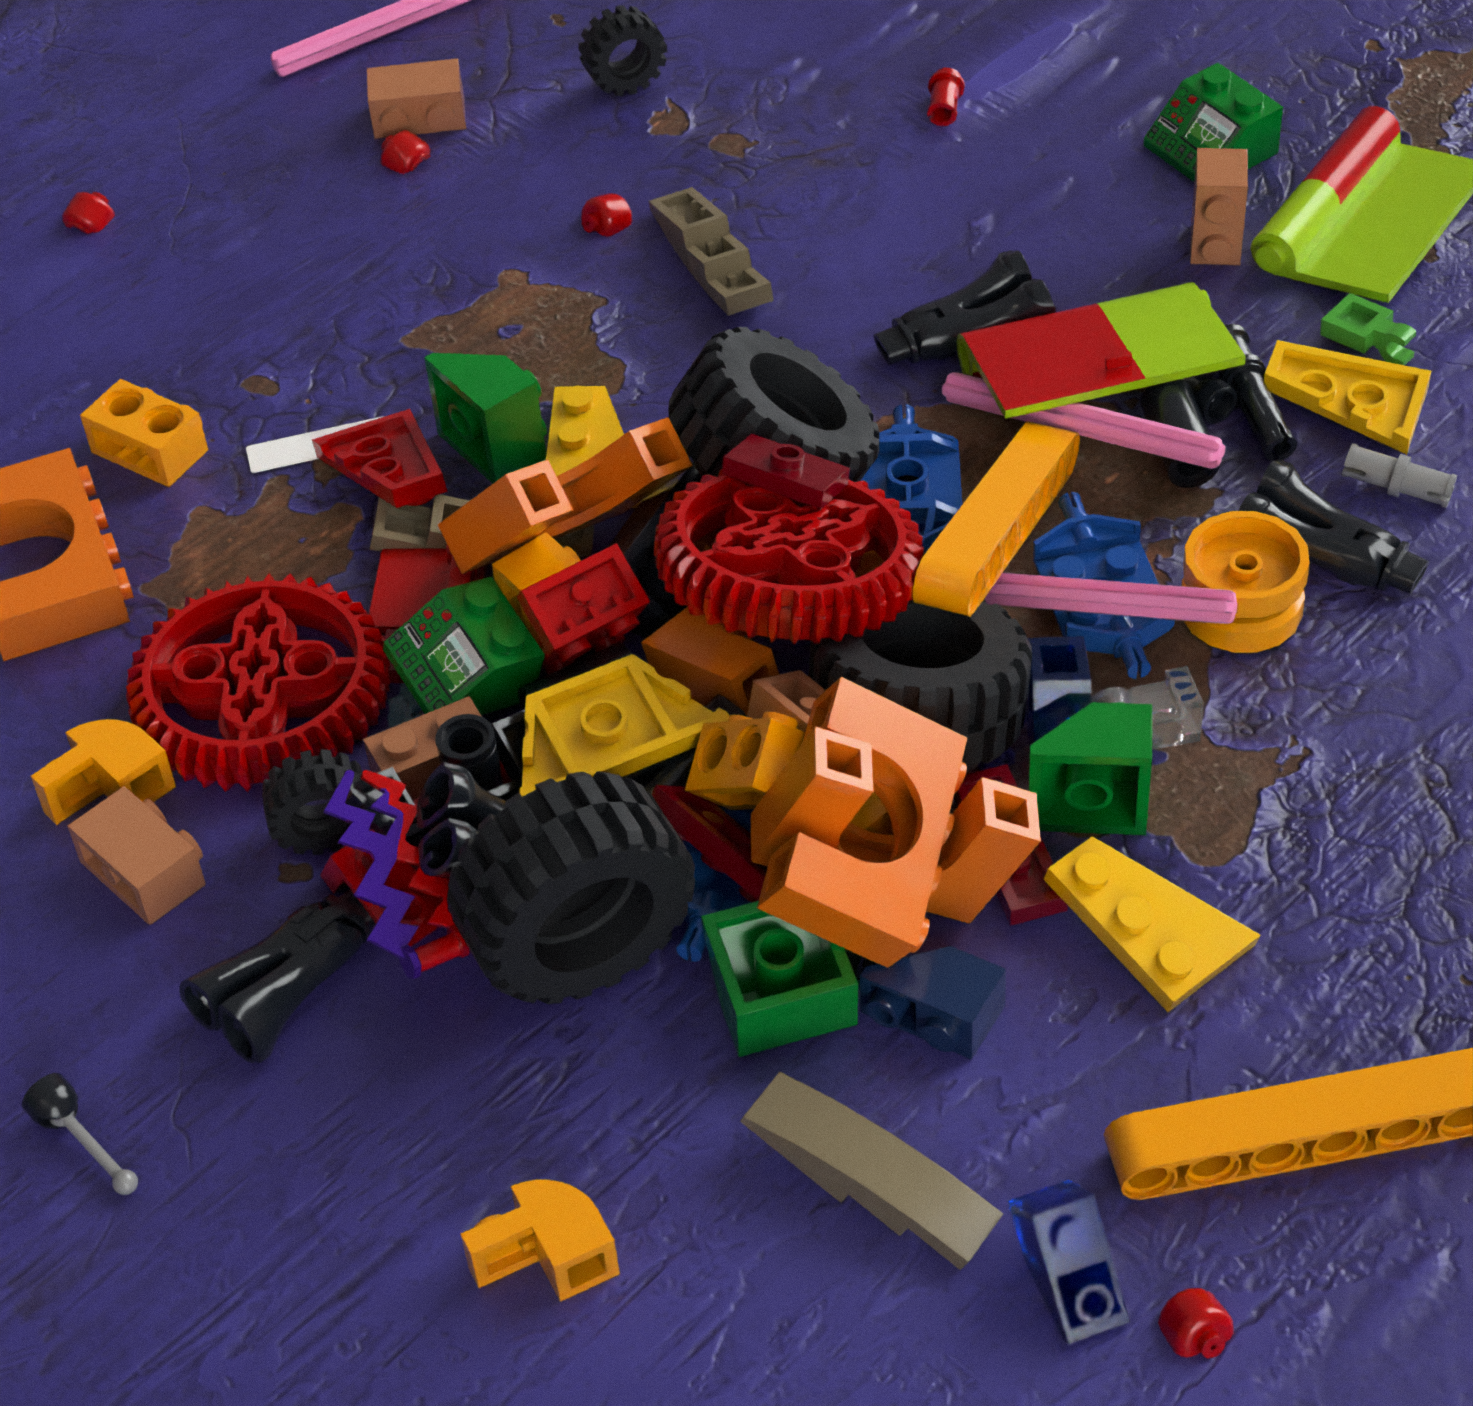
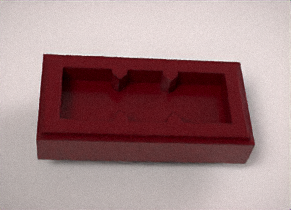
[722,433,850,509]

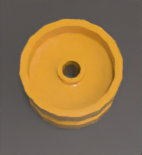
[1181,511,1310,653]

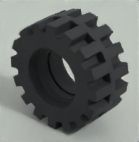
[578,5,668,96]
[262,750,362,855]

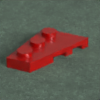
[312,409,447,508]

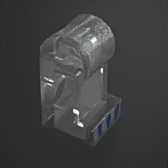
[1086,666,1204,750]

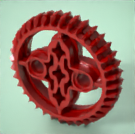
[654,469,924,645]
[126,573,391,793]

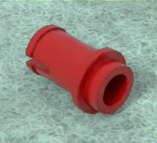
[927,67,965,126]

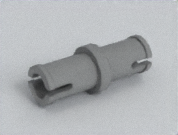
[1342,443,1457,508]

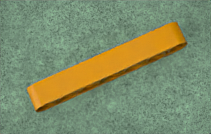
[913,421,1080,617]
[1103,1048,1473,1200]

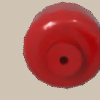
[381,130,431,173]
[62,192,115,234]
[581,193,632,236]
[1158,1288,1234,1359]

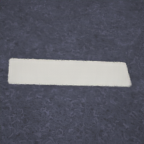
[246,416,385,473]

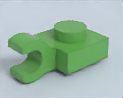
[1320,293,1416,365]

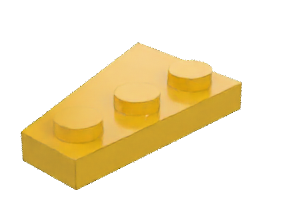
[1264,340,1431,455]
[546,386,641,508]
[1044,836,1261,1012]

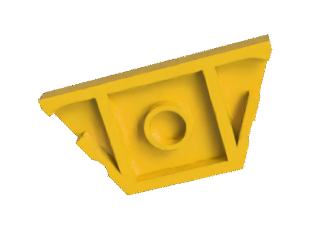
[520,654,730,797]

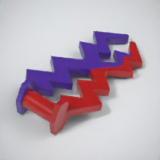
[323,770,470,979]

